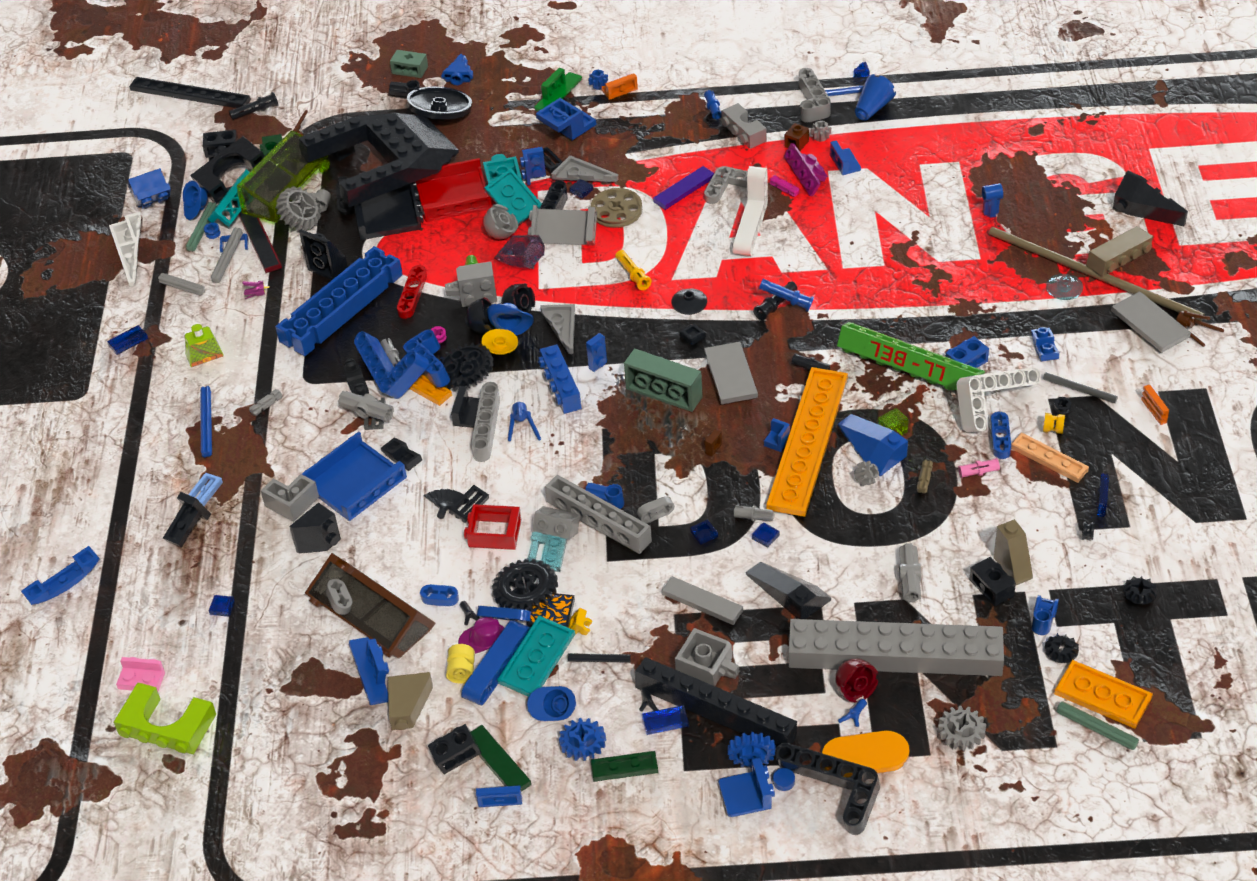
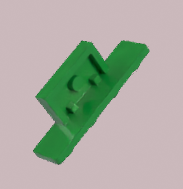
[534,68,582,111]

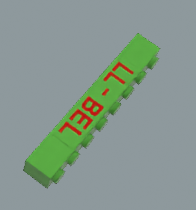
[837,322,985,390]

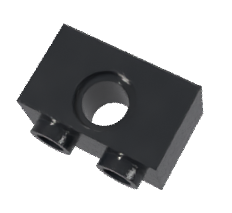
[969,557,1016,607]

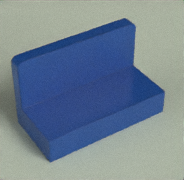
[830,140,861,175]

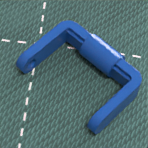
[220,233,249,252]

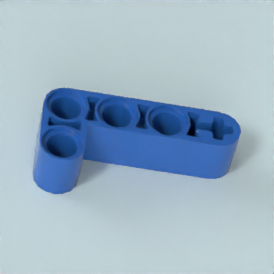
[403,330,450,387]

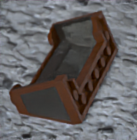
[305,553,436,658]

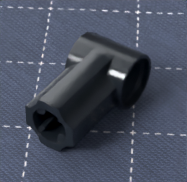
[389,80,420,97]

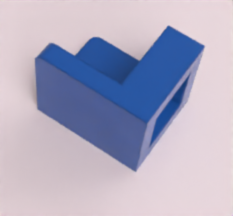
[764,418,790,452]

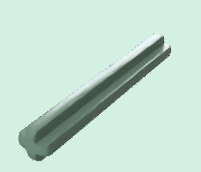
[186,202,217,252]
[1057,701,1139,750]

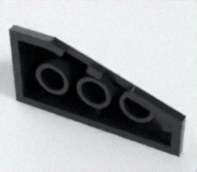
[746,562,831,619]

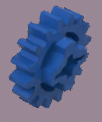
[559,718,606,761]
[728,732,776,768]

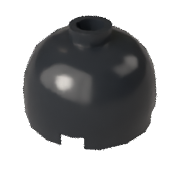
[501,283,535,315]
[465,297,496,335]

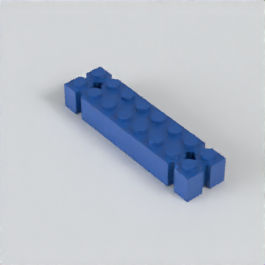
[275,246,403,356]

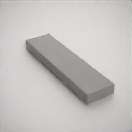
[662,576,743,625]

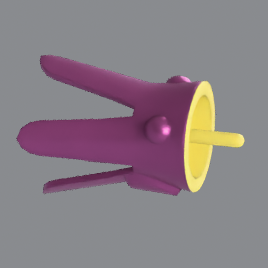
[242,281,269,299]

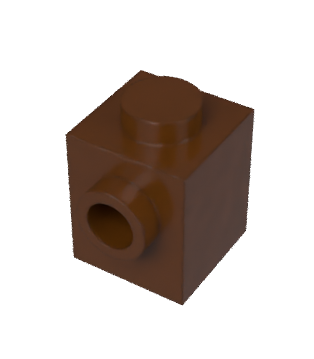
[784,123,809,151]

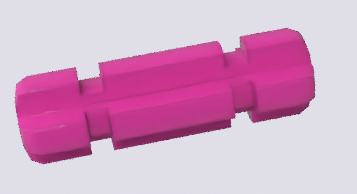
[770,175,800,197]

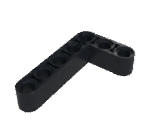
[775,743,880,835]

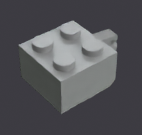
[445,262,497,307]
[675,628,739,686]

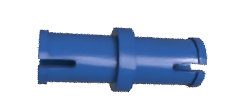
[704,90,722,120]

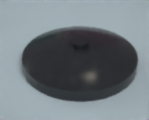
[406,86,472,119]

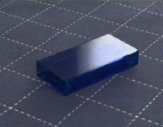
[107,325,148,355]
[1097,473,1109,517]
[642,705,689,735]

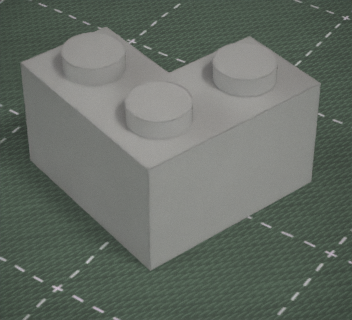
[261,474,319,522]

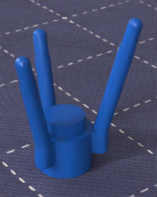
[508,402,541,441]

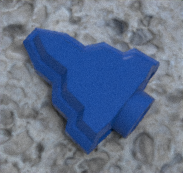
[441,54,473,85]

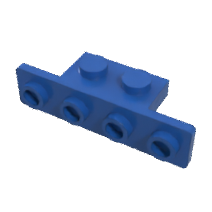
[349,637,389,705]

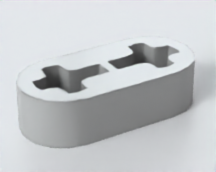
[637,496,675,523]
[326,579,353,615]

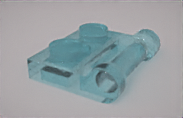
[526,532,567,572]

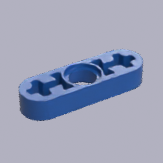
[990,411,1011,459]
[477,606,531,622]

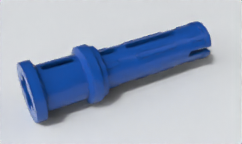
[759,278,814,312]

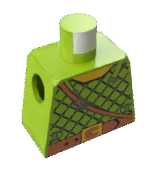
[184,324,224,367]

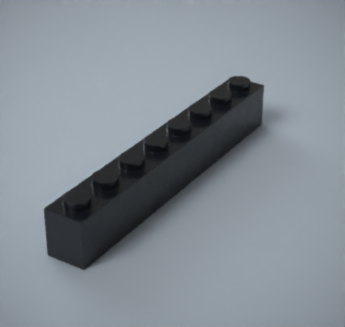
[635,657,797,748]

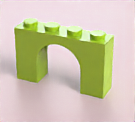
[114,682,216,755]

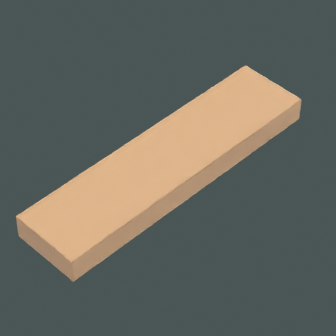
[1011,432,1089,483]

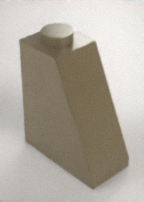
[994,519,1033,585]
[388,672,433,730]

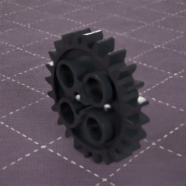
[440,343,494,391]

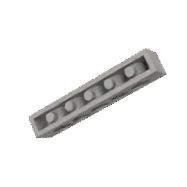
[545,474,652,554]

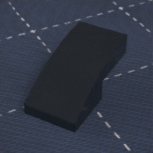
[381,437,422,471]

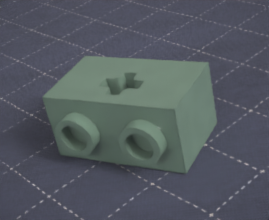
[390,50,428,78]

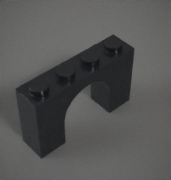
[190,136,269,203]

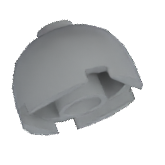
[483,204,518,240]

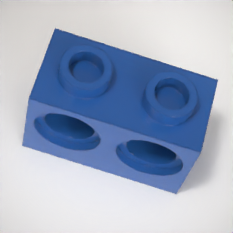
[945,336,989,368]

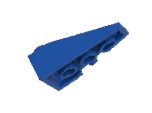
[838,414,908,476]

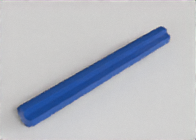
[200,386,212,457]

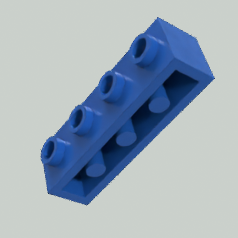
[538,344,582,414]

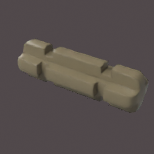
[917,460,933,493]

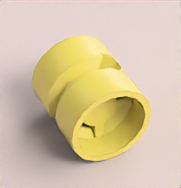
[446,644,475,684]

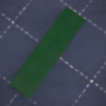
[471,725,532,792]

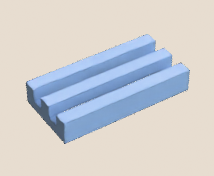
[188,473,223,506]

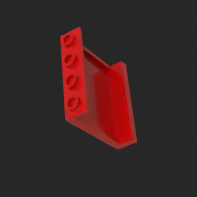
[416,158,492,222]

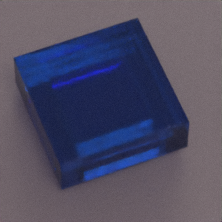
[569,179,594,199]
[690,519,718,545]
[752,522,780,548]
[209,595,235,617]

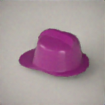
[458,617,504,654]

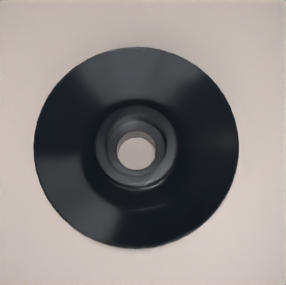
[671,288,707,315]

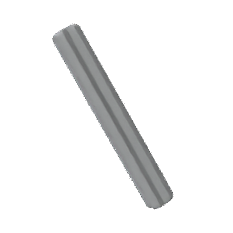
[211,228,243,283]

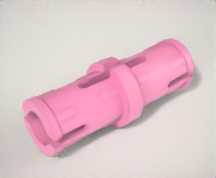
[958,458,1000,478]

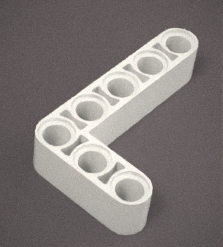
[733,166,768,256]
[957,367,1041,433]

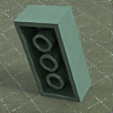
[624,348,703,412]

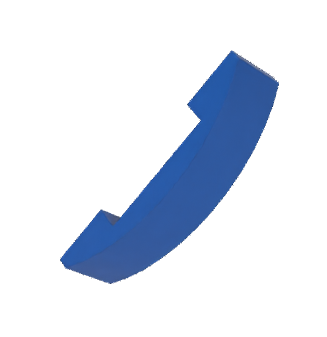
[21,546,100,605]

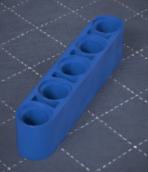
[461,620,531,706]

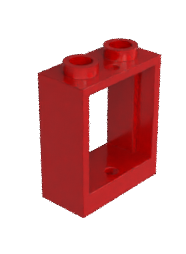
[464,504,522,550]

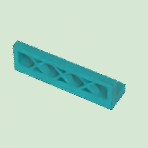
[208,169,262,227]

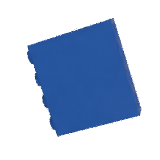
[302,432,407,521]

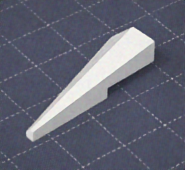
[109,211,141,287]

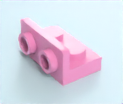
[116,657,165,691]

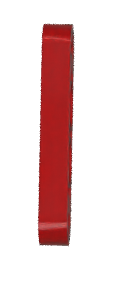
[397,265,427,319]

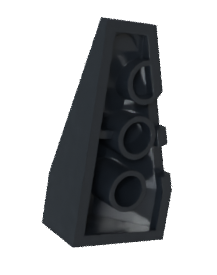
[1113,171,1188,226]

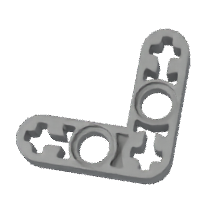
[704,166,748,204]

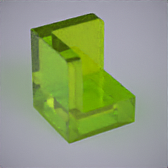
[878,408,908,435]

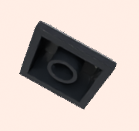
[289,502,341,554]

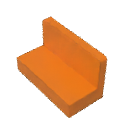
[601,73,638,100]

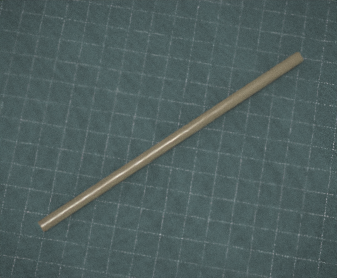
[989,227,1205,321]

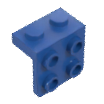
[719,758,775,817]

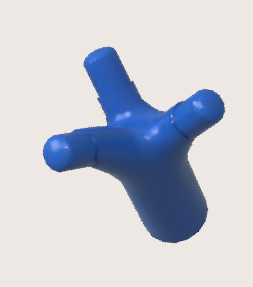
[838,699,867,727]

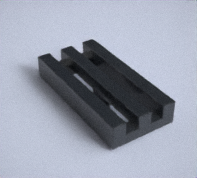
[543,147,563,174]
[449,485,489,523]

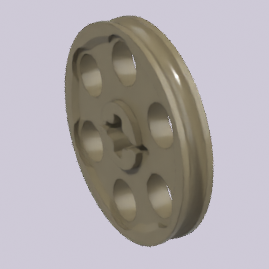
[591,188,642,228]

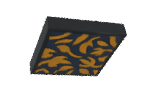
[527,593,575,627]

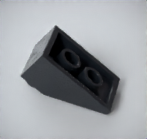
[299,229,348,280]

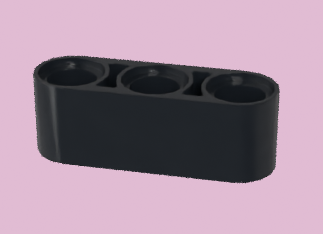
[540,180,568,210]

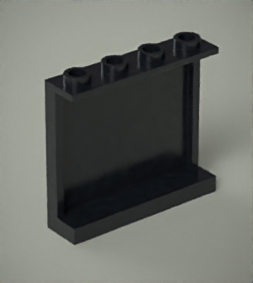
[354,182,424,240]

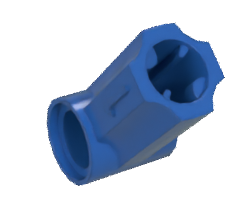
[982,183,1003,218]
[585,483,624,509]

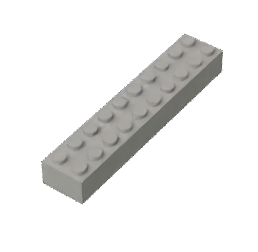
[789,619,1004,676]

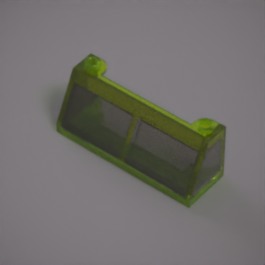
[237,131,330,223]

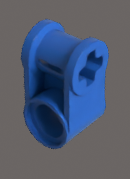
[1032,595,1059,635]

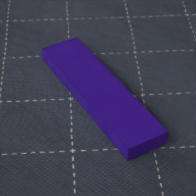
[653,166,714,210]

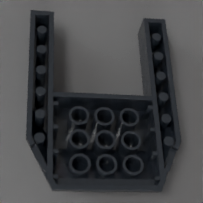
[299,113,459,207]

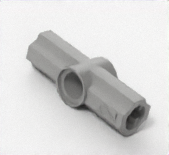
[338,391,394,421]
[899,543,921,603]

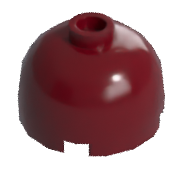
[835,658,878,703]

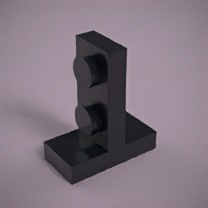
[163,492,211,548]

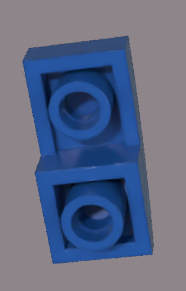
[1031,327,1059,361]

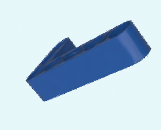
[354,331,429,399]

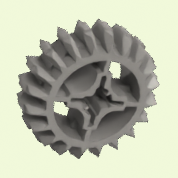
[275,186,322,231]

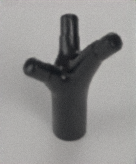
[459,601,480,626]
[639,688,661,715]

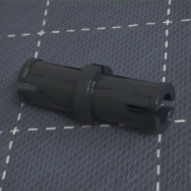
[791,353,830,372]

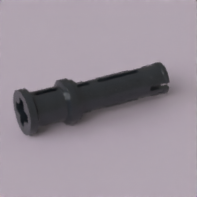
[229,92,278,120]
[753,281,798,321]

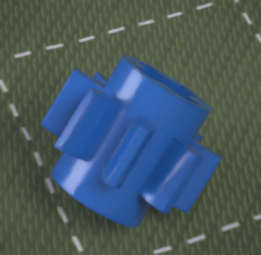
[588,69,608,90]

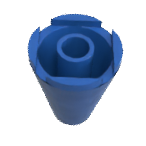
[855,74,896,120]

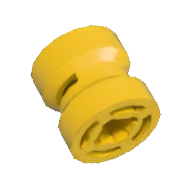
[1043,413,1065,434]

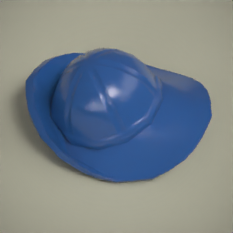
[487,303,534,335]

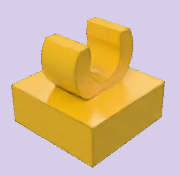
[568,608,592,635]

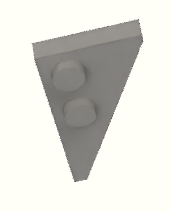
[551,156,619,182]
[540,304,575,354]

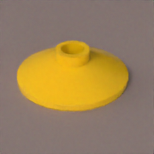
[482,329,518,354]

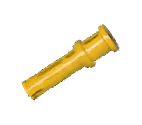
[615,250,652,290]

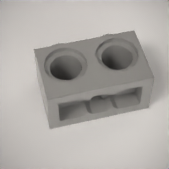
[533,506,580,540]

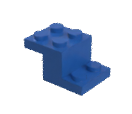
[536,98,596,140]
[128,168,171,208]

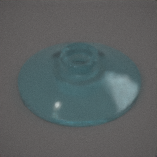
[1046,274,1083,300]

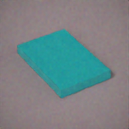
[484,168,542,226]

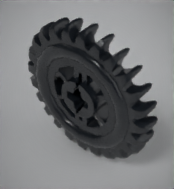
[492,559,558,613]

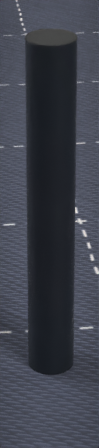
[568,653,631,663]

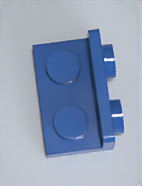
[520,147,546,186]

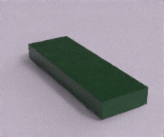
[591,751,658,782]

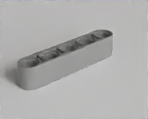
[472,382,500,462]

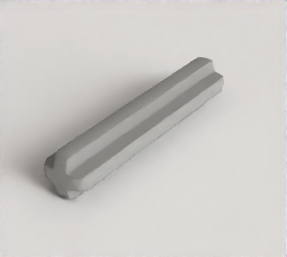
[158,273,205,296]

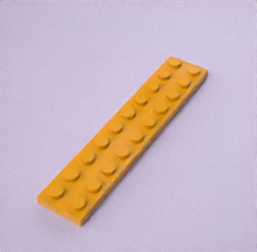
[766,367,848,517]

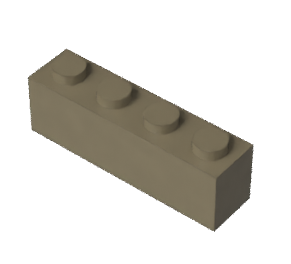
[1086,226,1154,276]

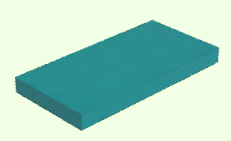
[497,616,575,697]

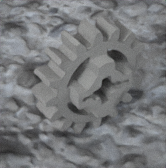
[938,706,986,751]

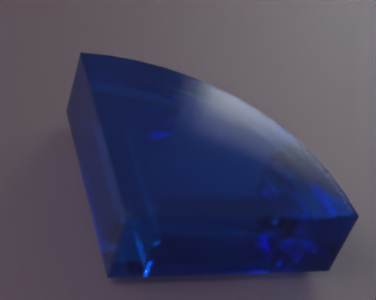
[853,62,870,78]

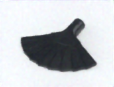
[424,489,469,519]

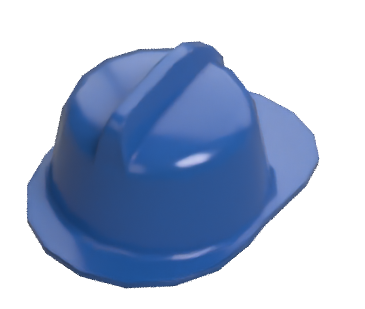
[183,181,208,220]
[527,686,576,721]

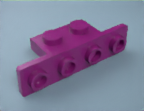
[784,143,828,196]

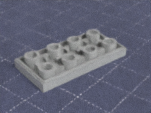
[1111,291,1191,353]
[704,342,758,404]

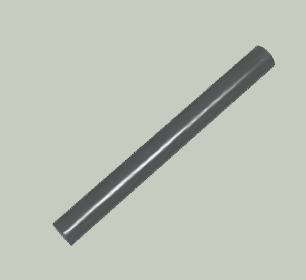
[1043,372,1118,403]

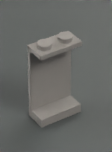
[528,205,597,246]

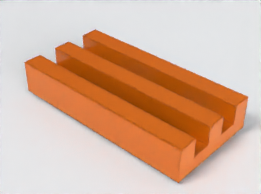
[1141,384,1169,425]

